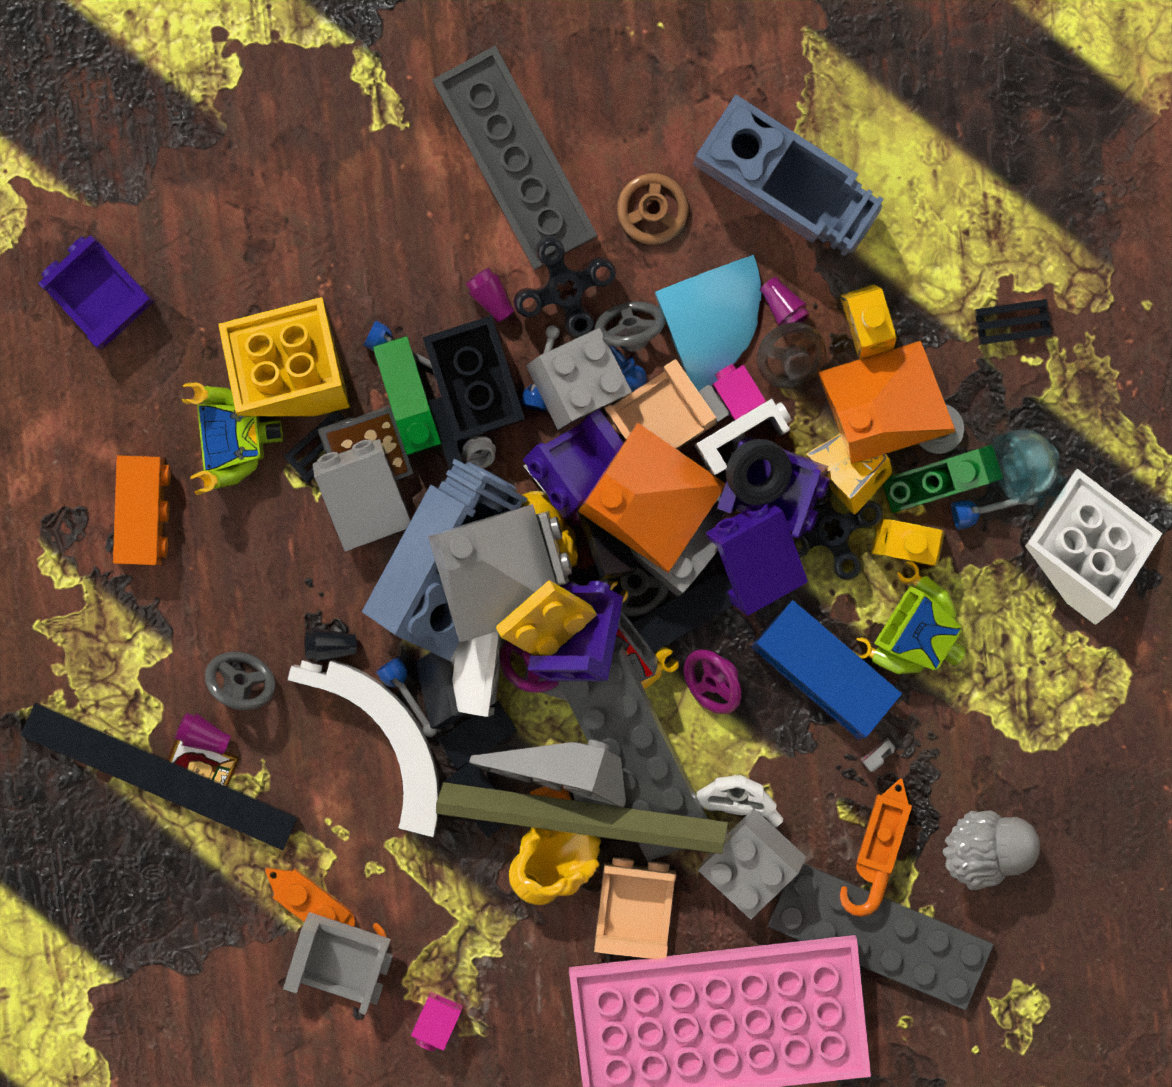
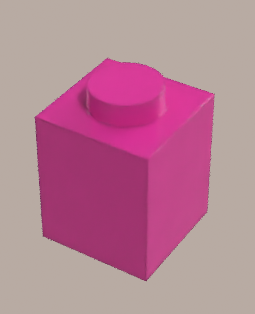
[711,363,766,421]
[411,991,463,1052]

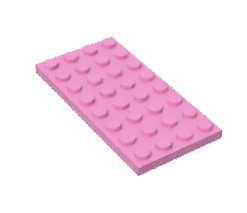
[569,935,871,1087]

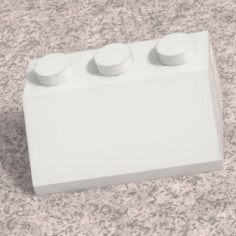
[450,631,504,717]

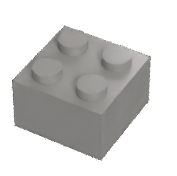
[526,328,632,430]
[698,808,806,919]

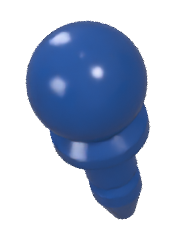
[609,345,648,392]

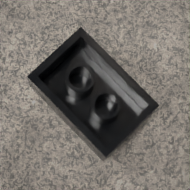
[422,315,526,443]

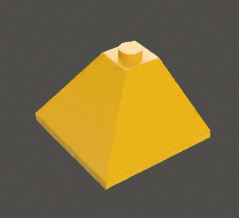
[219,297,350,416]

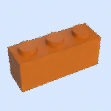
[113,455,171,565]

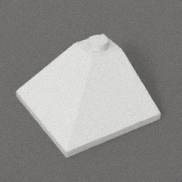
[1025,469,1163,625]

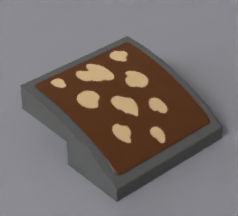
[317,406,413,481]

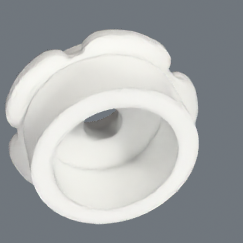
[461,436,496,469]

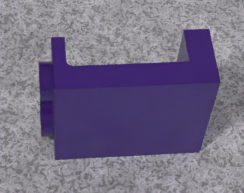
[38,235,155,350]
[523,409,623,519]
[717,436,830,539]
[706,503,808,616]
[528,581,623,681]

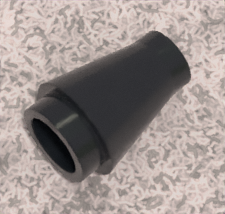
[304,628,357,663]

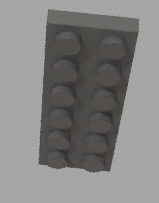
[432,46,598,271]
[558,645,707,862]
[767,863,994,1010]

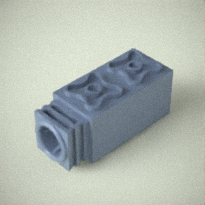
[693,94,884,256]
[362,458,528,661]

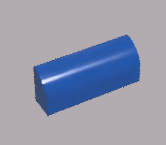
[750,600,902,740]

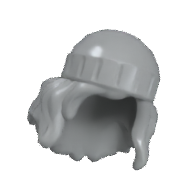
[942,810,1040,890]

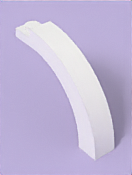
[288,660,439,837]

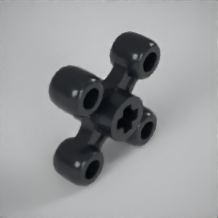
[513,236,616,338]
[791,485,883,581]

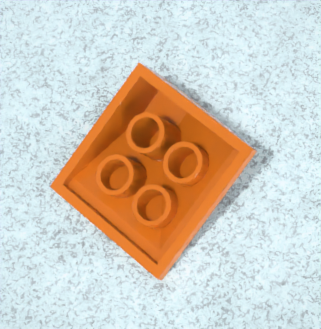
[818,341,955,464]
[578,423,725,573]

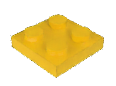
[496,580,597,656]

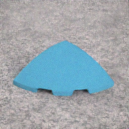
[655,255,761,391]

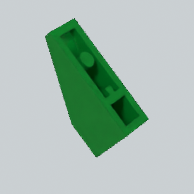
[373,336,441,455]

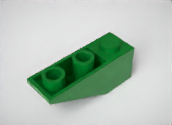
[883,444,1003,513]

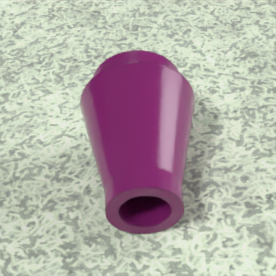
[465,267,515,323]
[760,277,810,332]
[174,712,231,755]

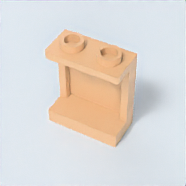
[604,359,717,450]
[594,857,676,959]

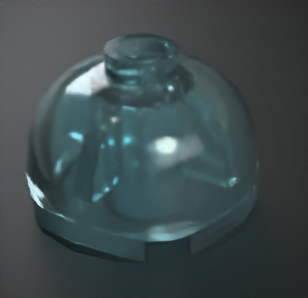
[992,429,1059,503]

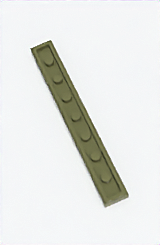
[436,782,728,854]

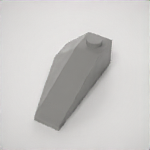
[469,740,626,808]

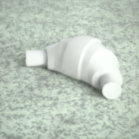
[697,775,783,827]

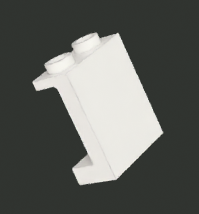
[694,399,792,475]

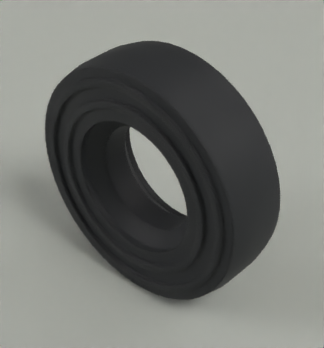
[726,439,792,505]

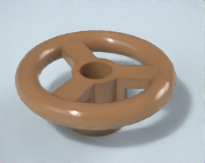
[617,173,689,245]

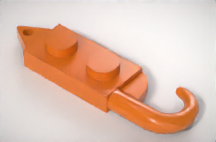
[840,778,912,917]
[265,867,387,938]

